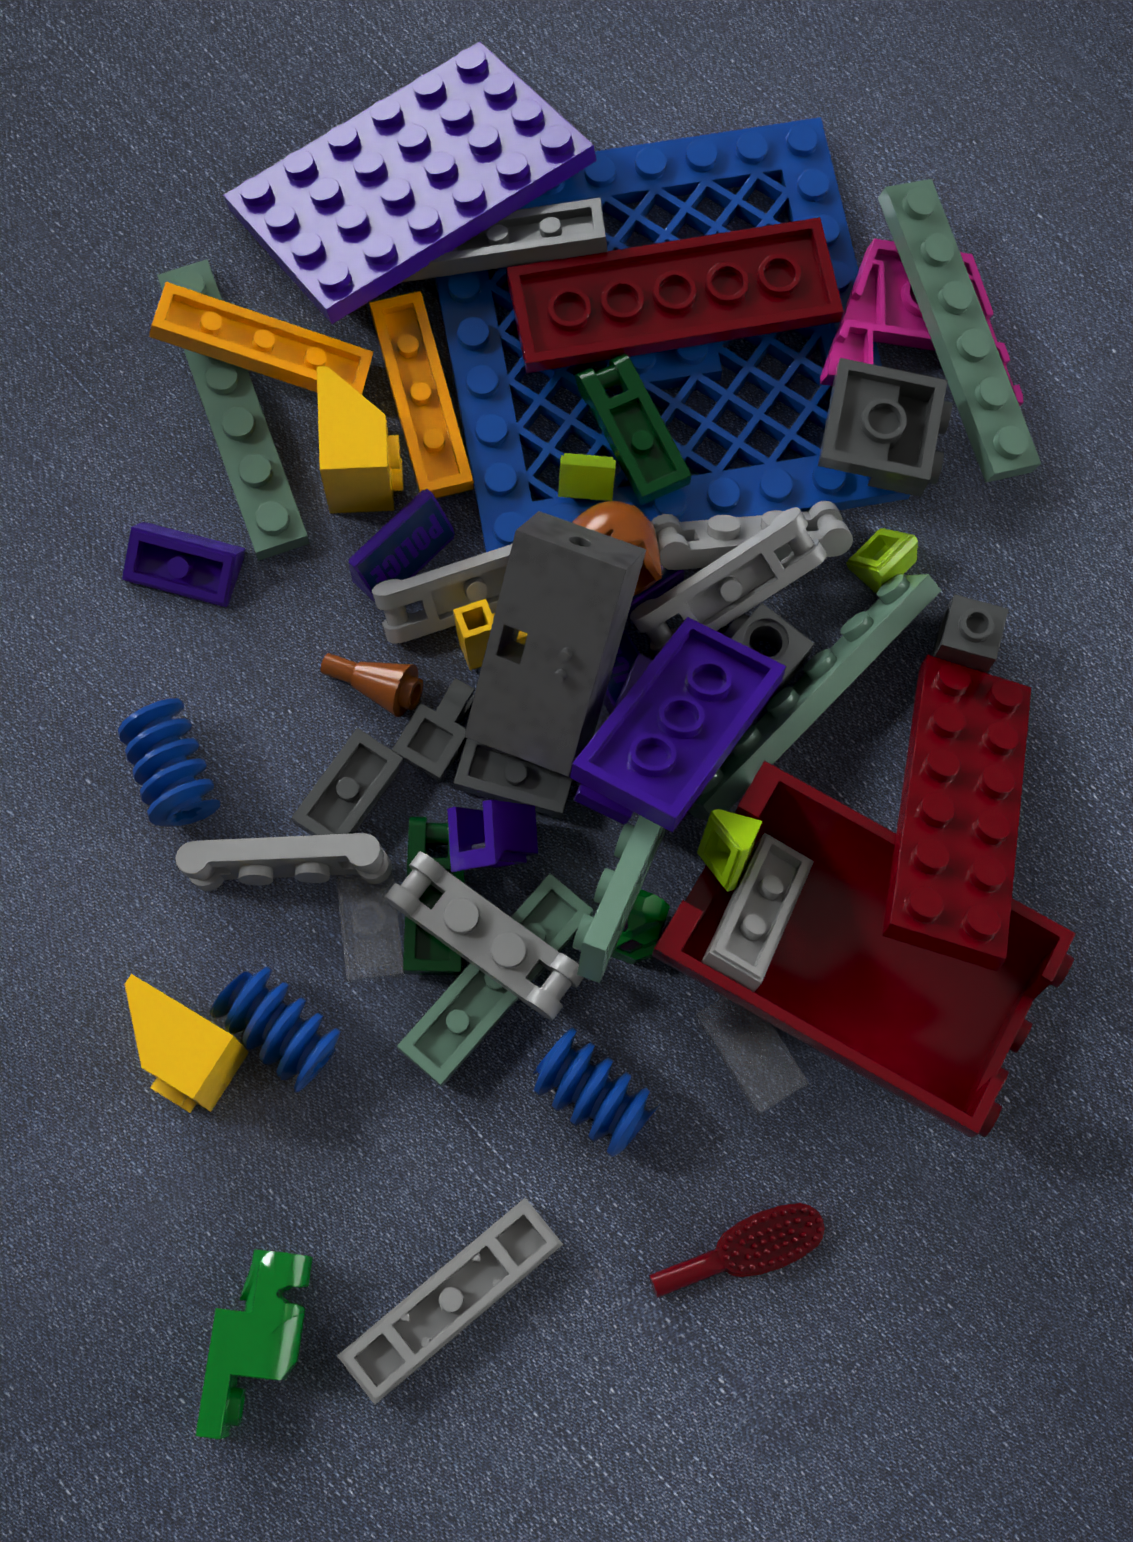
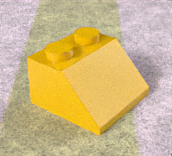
[317,366,404,514]
[125,974,249,1113]

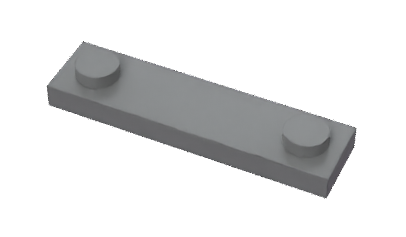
[337,1198,563,1405]

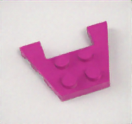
[820,238,1023,407]

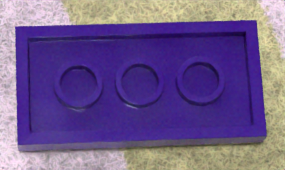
[570,617,786,833]

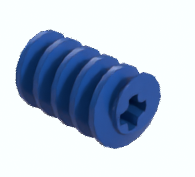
[118,698,220,827]
[210,966,341,1093]
[533,1027,662,1157]

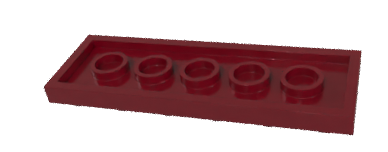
[507,217,844,373]
[882,655,1032,971]

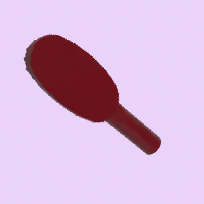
[649,1203,825,1298]

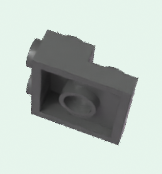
[818,358,952,497]

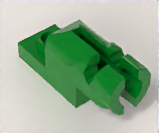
[195,1249,313,1439]

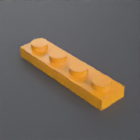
[149,282,373,394]
[369,291,474,498]

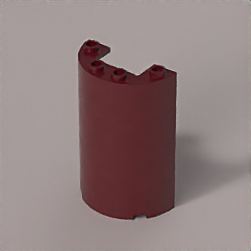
[652,760,1076,1138]

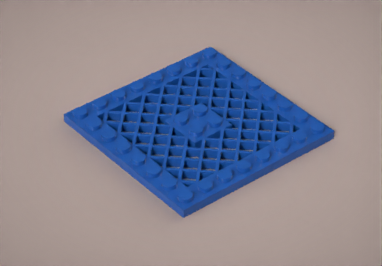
[435,117,910,553]

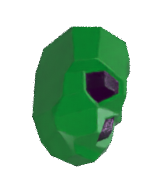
[611,889,670,964]

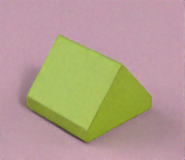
[558,453,616,501]
[846,528,918,594]
[697,809,762,892]

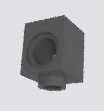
[931,594,1009,673]
[724,603,814,699]

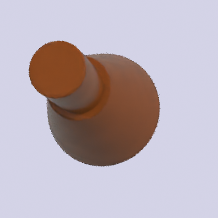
[320,653,423,718]

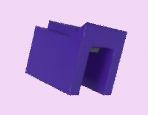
[447,799,538,872]

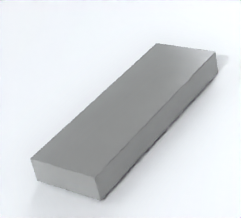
[702,832,814,992]

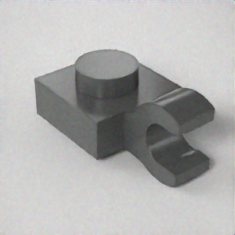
[392,678,475,783]

